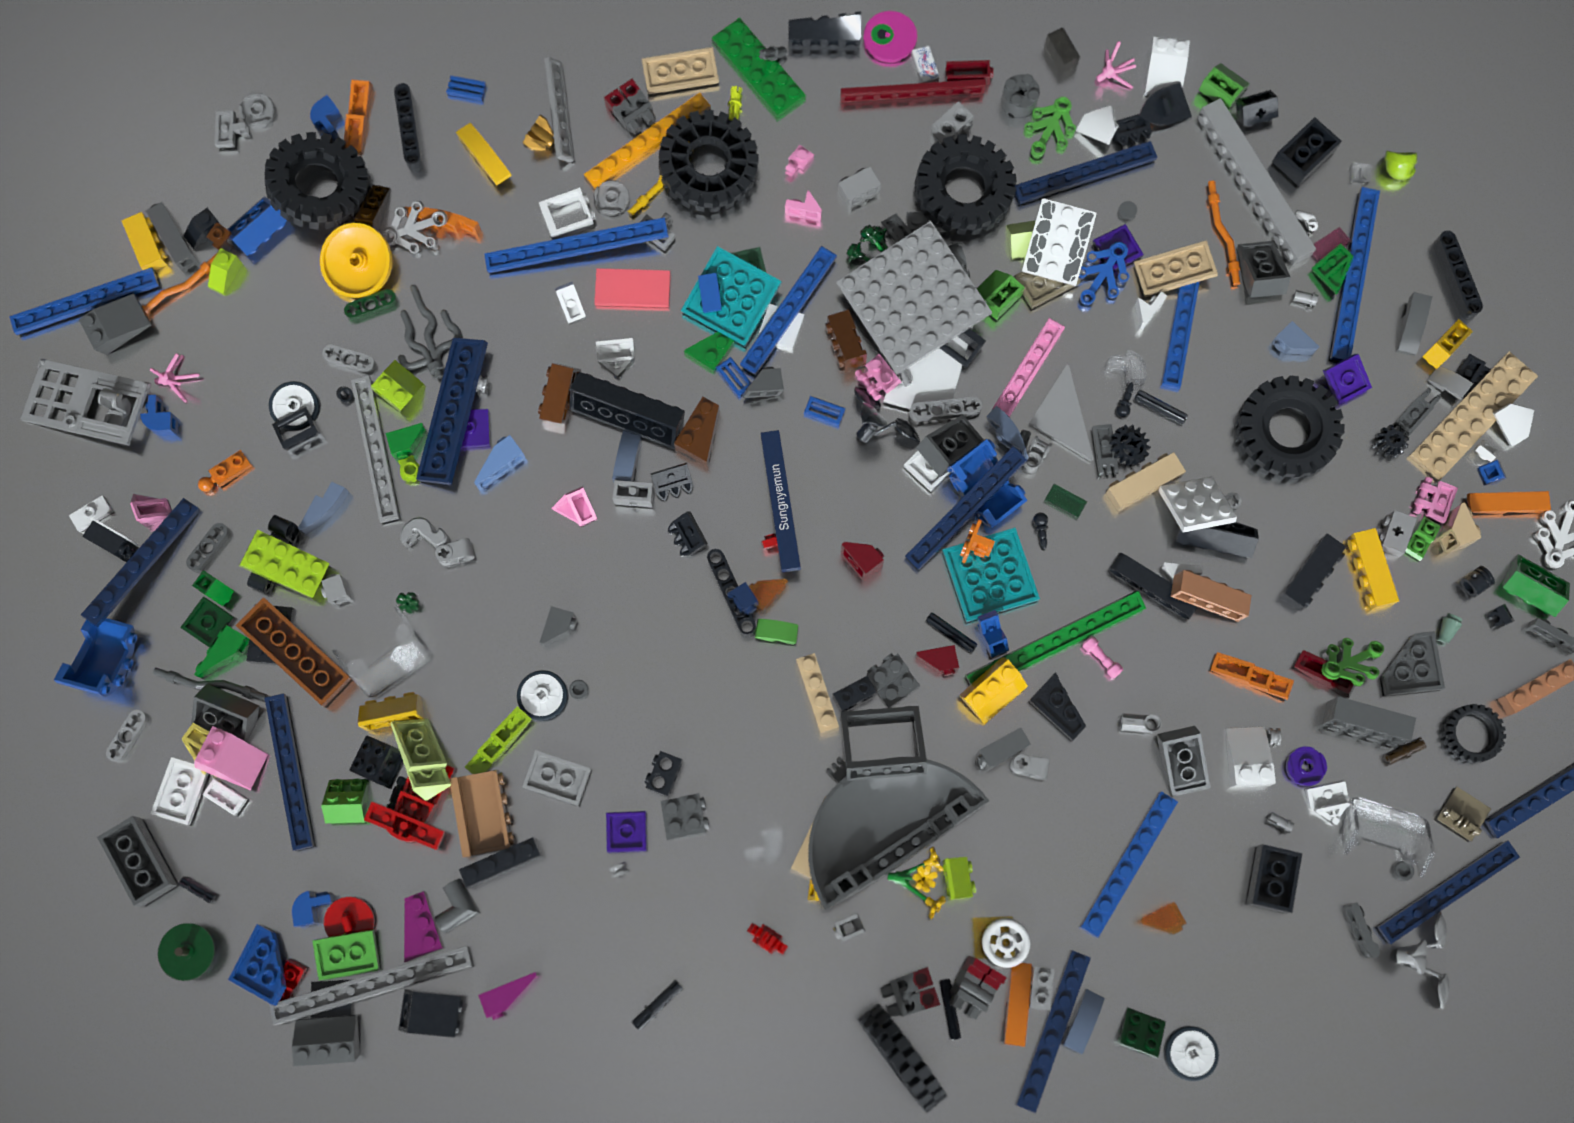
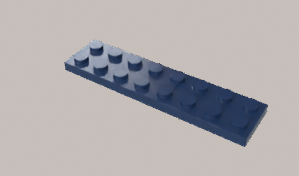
[416,338,488,485]

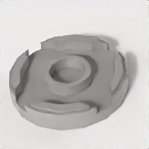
[239,93,276,129]
[593,180,630,217]

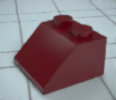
[841,542,884,582]

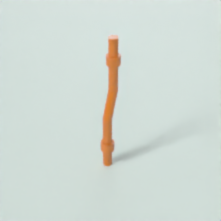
[1208,180,1240,285]
[142,253,217,316]

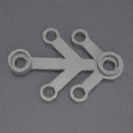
[382,201,448,254]

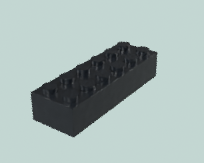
[570,372,685,449]

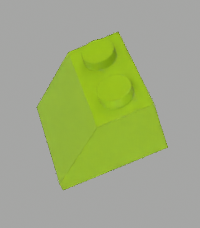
[371,360,424,412]
[942,857,976,901]

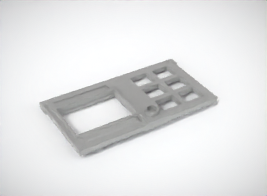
[20,359,151,445]

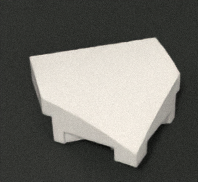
[1076,105,1119,145]
[596,338,635,377]
[1493,403,1534,446]
[1305,780,1350,825]

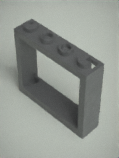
[841,706,927,781]

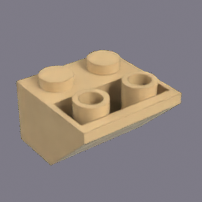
[1439,503,1482,554]

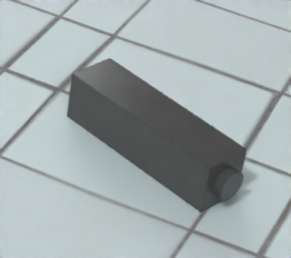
[146,202,198,270]

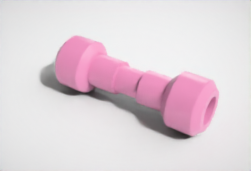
[1082,636,1123,678]

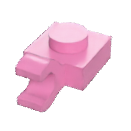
[785,145,814,177]

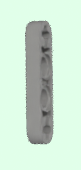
[909,397,983,422]

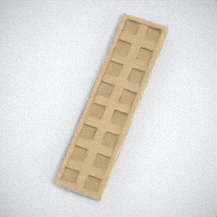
[1409,351,1538,482]

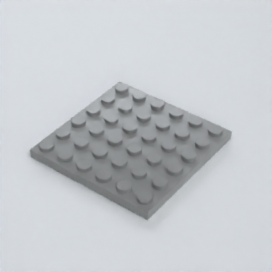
[836,221,992,375]

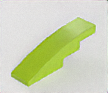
[464,706,532,775]

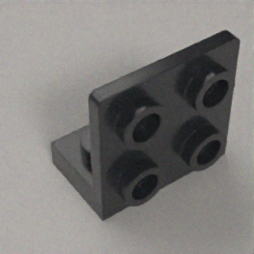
[349,735,403,789]

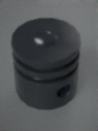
[1460,565,1495,597]

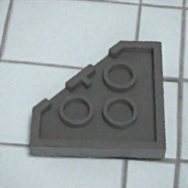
[1381,631,1445,696]

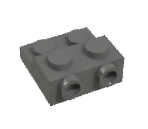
[866,653,920,708]
[661,793,709,841]

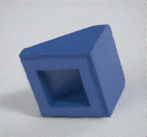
[1479,460,1507,485]

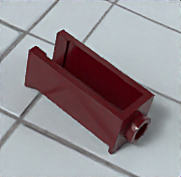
[945,60,994,85]

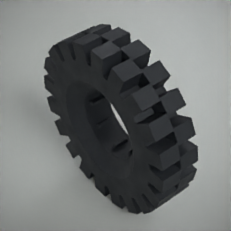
[658,110,759,212]
[858,1003,948,1113]

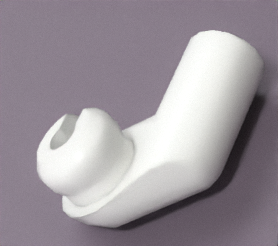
[1295,210,1319,231]

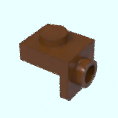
[206,223,234,252]

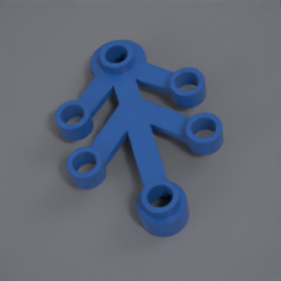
[1078,241,1130,305]

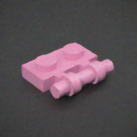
[855,354,901,401]
[1413,477,1458,524]

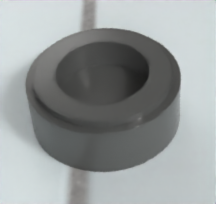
[1118,201,1137,221]
[569,680,589,700]
[1392,861,1414,881]

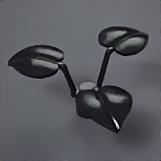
[854,387,920,444]

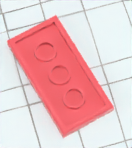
[594,268,671,308]

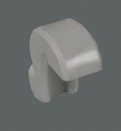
[98,388,131,427]
[400,517,450,549]

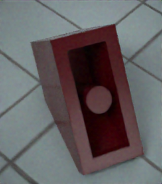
[915,645,959,676]

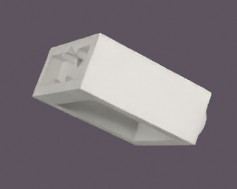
[538,188,596,240]

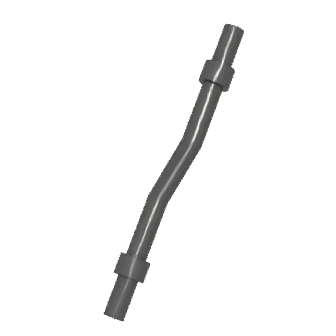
[153,667,268,702]

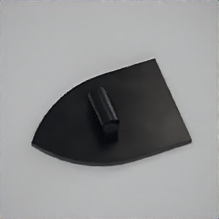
[1139,82,1192,126]

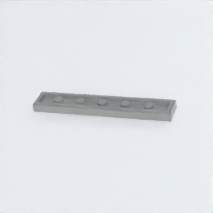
[544,57,574,163]

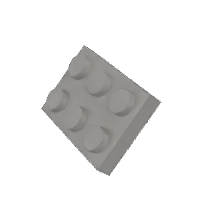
[522,750,592,806]

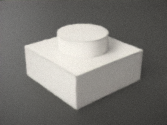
[1475,439,1499,462]

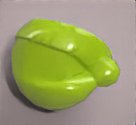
[1384,151,1417,180]

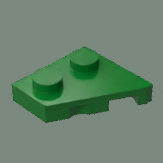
[1312,244,1354,294]
[684,332,734,373]

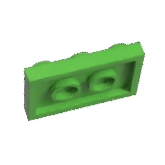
[312,929,380,981]

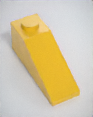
[1423,319,1473,369]

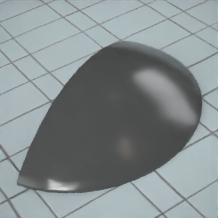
[808,757,989,910]

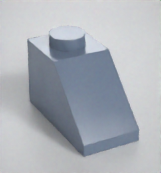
[1272,321,1320,355]

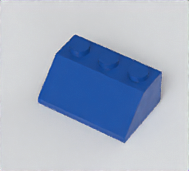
[228,196,287,256]

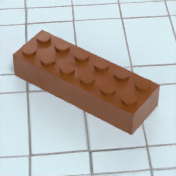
[235,597,352,707]

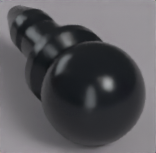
[1115,382,1133,418]
[1033,512,1049,549]

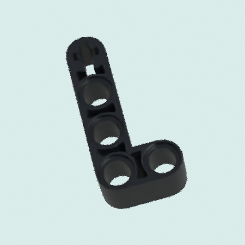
[247,515,299,594]

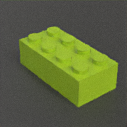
[239,530,330,599]

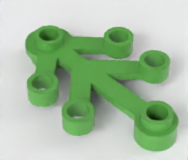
[1024,97,1076,158]
[1321,638,1384,686]

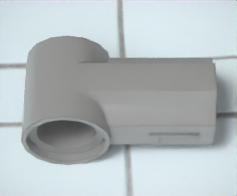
[1121,713,1162,734]

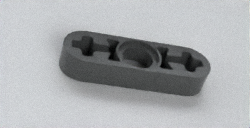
[186,523,230,572]

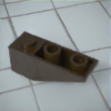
[355,185,391,231]

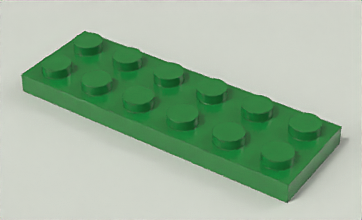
[711,17,806,119]

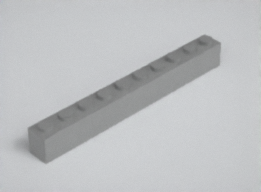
[1198,98,1316,266]

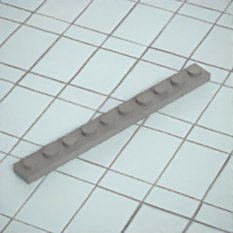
[269,946,473,1026]

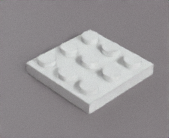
[1159,476,1237,532]

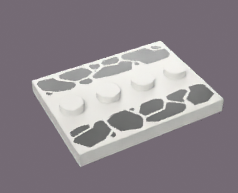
[1021,198,1097,286]

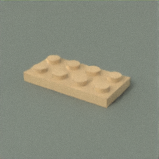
[642,47,719,95]
[1134,240,1218,297]

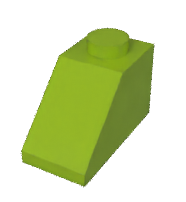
[208,248,243,295]

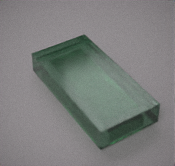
[1044,484,1087,519]

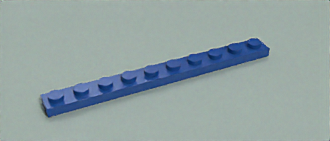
[1330,187,1380,361]
[484,217,669,273]

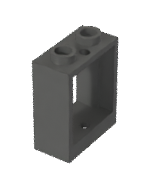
[975,727,1031,771]

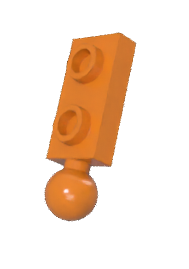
[198,450,252,492]

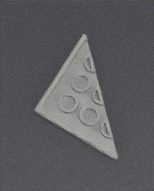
[1029,365,1093,462]

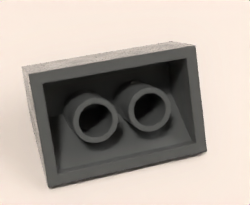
[191,684,259,742]
[292,1015,360,1067]

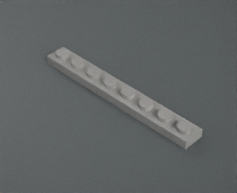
[351,376,400,523]

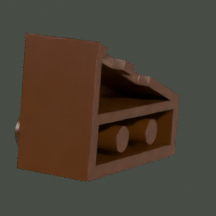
[825,309,867,372]
[538,363,581,424]
[674,396,720,468]

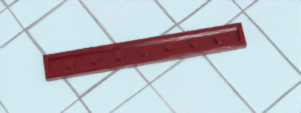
[840,79,986,103]

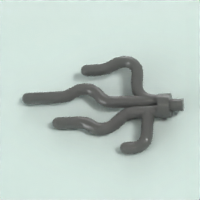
[398,284,462,379]

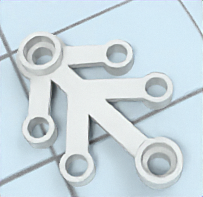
[1536,500,1574,569]

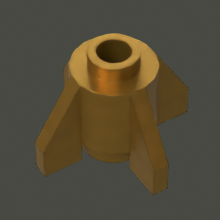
[522,114,554,149]

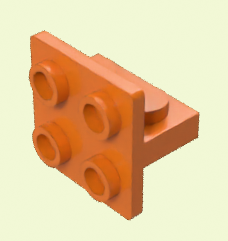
[960,519,995,563]

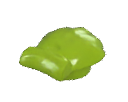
[398,455,420,482]

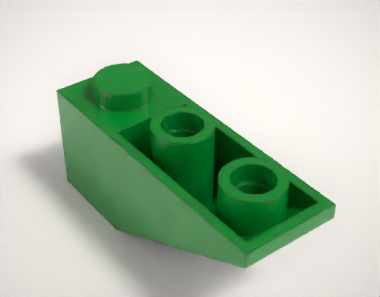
[194,625,249,679]

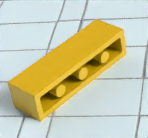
[1348,528,1399,610]

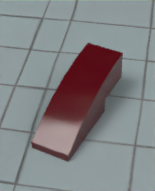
[1294,650,1358,698]

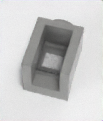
[833,913,866,942]

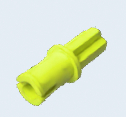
[727,86,742,121]

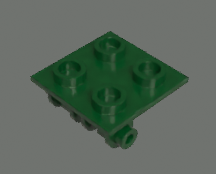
[1117,1007,1166,1058]

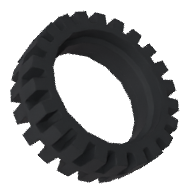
[1442,704,1506,763]

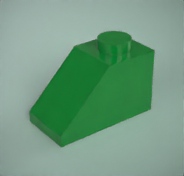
[385,423,427,460]
[192,570,234,606]

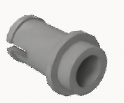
[1293,290,1318,307]
[1267,811,1294,834]

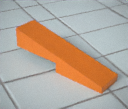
[344,80,373,153]
[1467,491,1551,514]

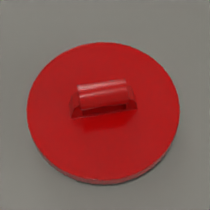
[324,896,375,937]

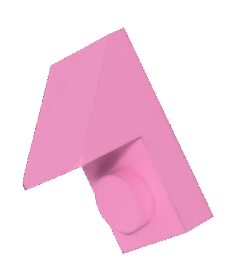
[785,190,822,221]

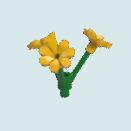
[888,846,946,920]

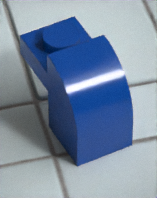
[310,95,342,141]
[140,395,177,436]
[977,610,1009,658]
[292,891,336,927]

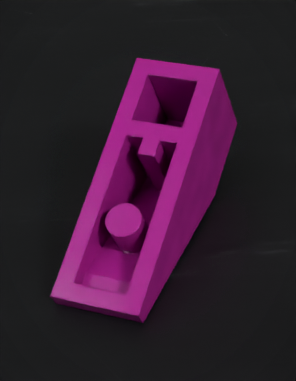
[478,972,539,1020]

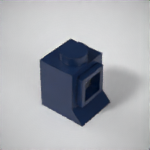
[727,582,759,615]

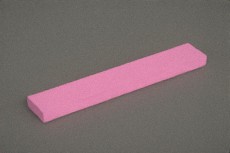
[992,318,1065,417]

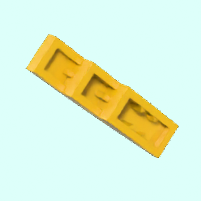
[456,122,512,185]

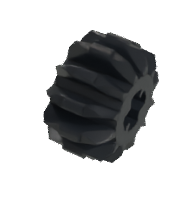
[1375,425,1410,458]

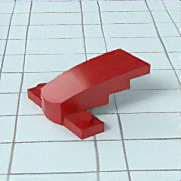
[364,765,456,850]

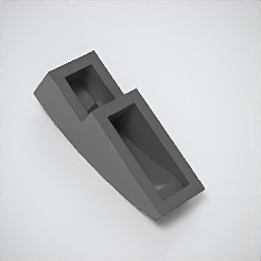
[1397,292,1433,355]

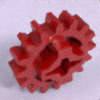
[747,923,788,955]

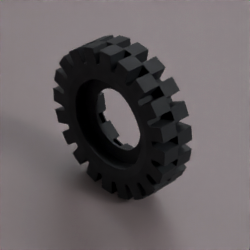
[264,132,368,229]
[914,134,1017,235]
[1236,375,1345,481]

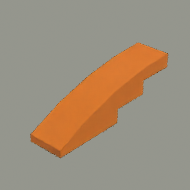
[405,206,481,235]
[1211,652,1294,700]
[1004,962,1032,1047]

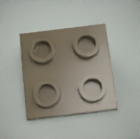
[1437,786,1491,842]

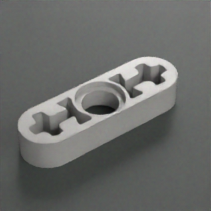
[322,344,376,374]
[106,710,149,762]

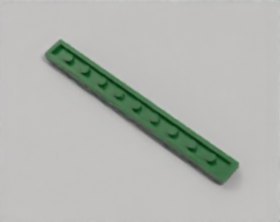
[965,591,1146,685]

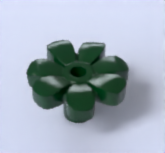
[396,592,420,614]

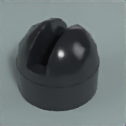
[336,386,353,402]

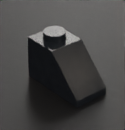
[183,207,220,251]

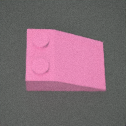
[194,726,268,790]

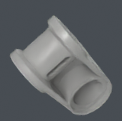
[1022,436,1053,474]
[435,538,474,566]
[1010,754,1050,780]

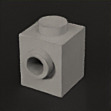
[321,574,351,606]

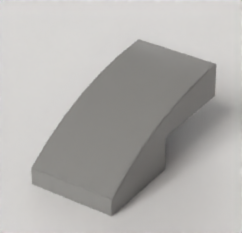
[1427,366,1473,400]

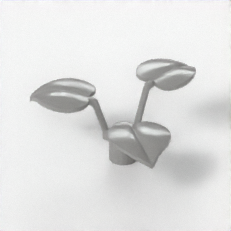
[1397,912,1450,1009]

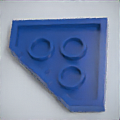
[228,924,286,1006]

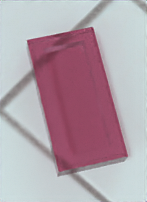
[1313,227,1351,261]

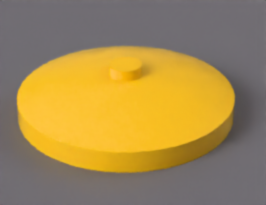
[320,223,393,298]

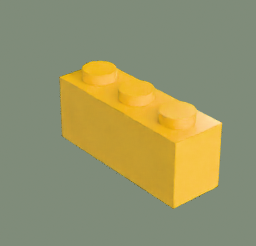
[121,212,168,271]

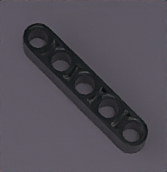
[394,83,424,172]
[1434,230,1483,320]
[707,549,756,638]
[1109,553,1197,620]

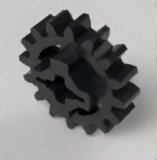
[1109,425,1151,466]

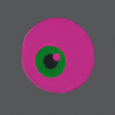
[863,11,917,63]

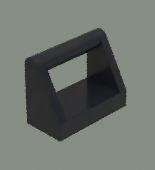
[940,328,986,368]
[272,407,321,451]

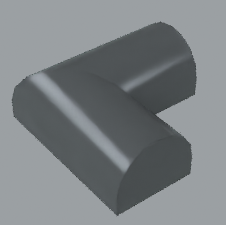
[435,878,480,934]

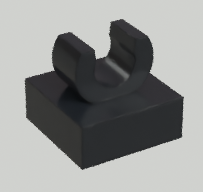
[1489,604,1515,626]

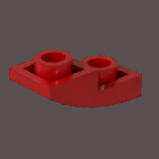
[279,958,308,1002]

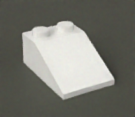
[1144,37,1190,97]
[1225,727,1276,788]

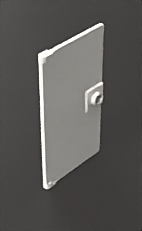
[883,326,973,421]

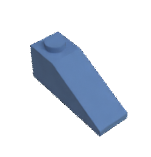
[474,435,526,490]

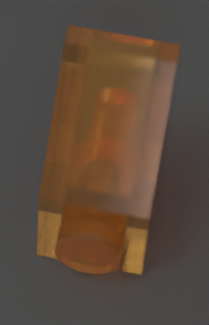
[749,579,788,613]
[1136,902,1187,935]

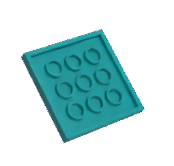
[681,246,782,347]
[942,527,1040,623]

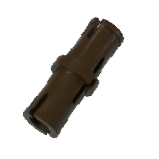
[1384,737,1426,765]

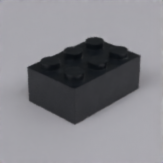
[1272,117,1342,186]
[1247,844,1303,914]

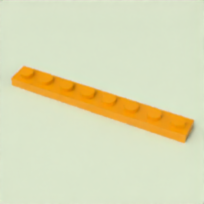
[583,92,711,190]

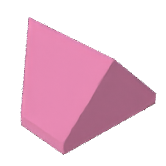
[551,486,597,526]
[130,494,171,527]

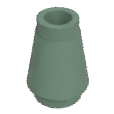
[1438,613,1462,643]

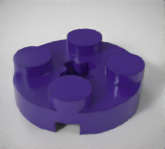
[1286,746,1327,786]

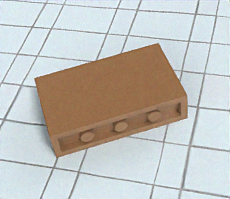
[449,770,515,858]

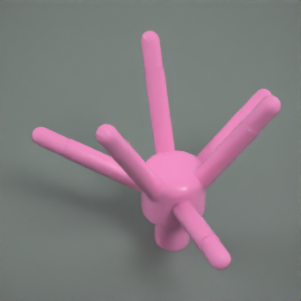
[1096,41,1136,89]
[150,353,200,403]

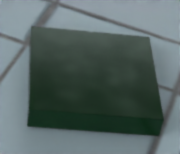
[180,596,236,647]

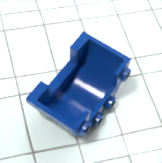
[947,439,1028,528]
[54,618,138,696]

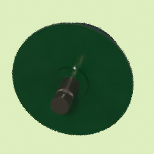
[158,923,215,981]

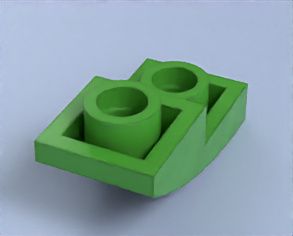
[1406,516,1441,561]
[755,619,798,645]

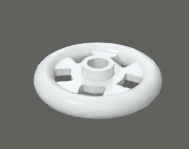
[982,918,1030,967]

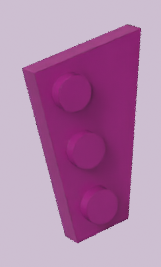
[404,891,443,963]

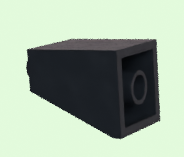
[398,989,463,1038]

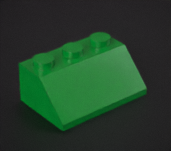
[1503,554,1570,617]

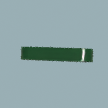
[344,289,398,321]

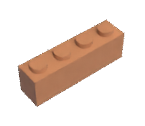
[1171,570,1252,622]
[1496,659,1574,716]

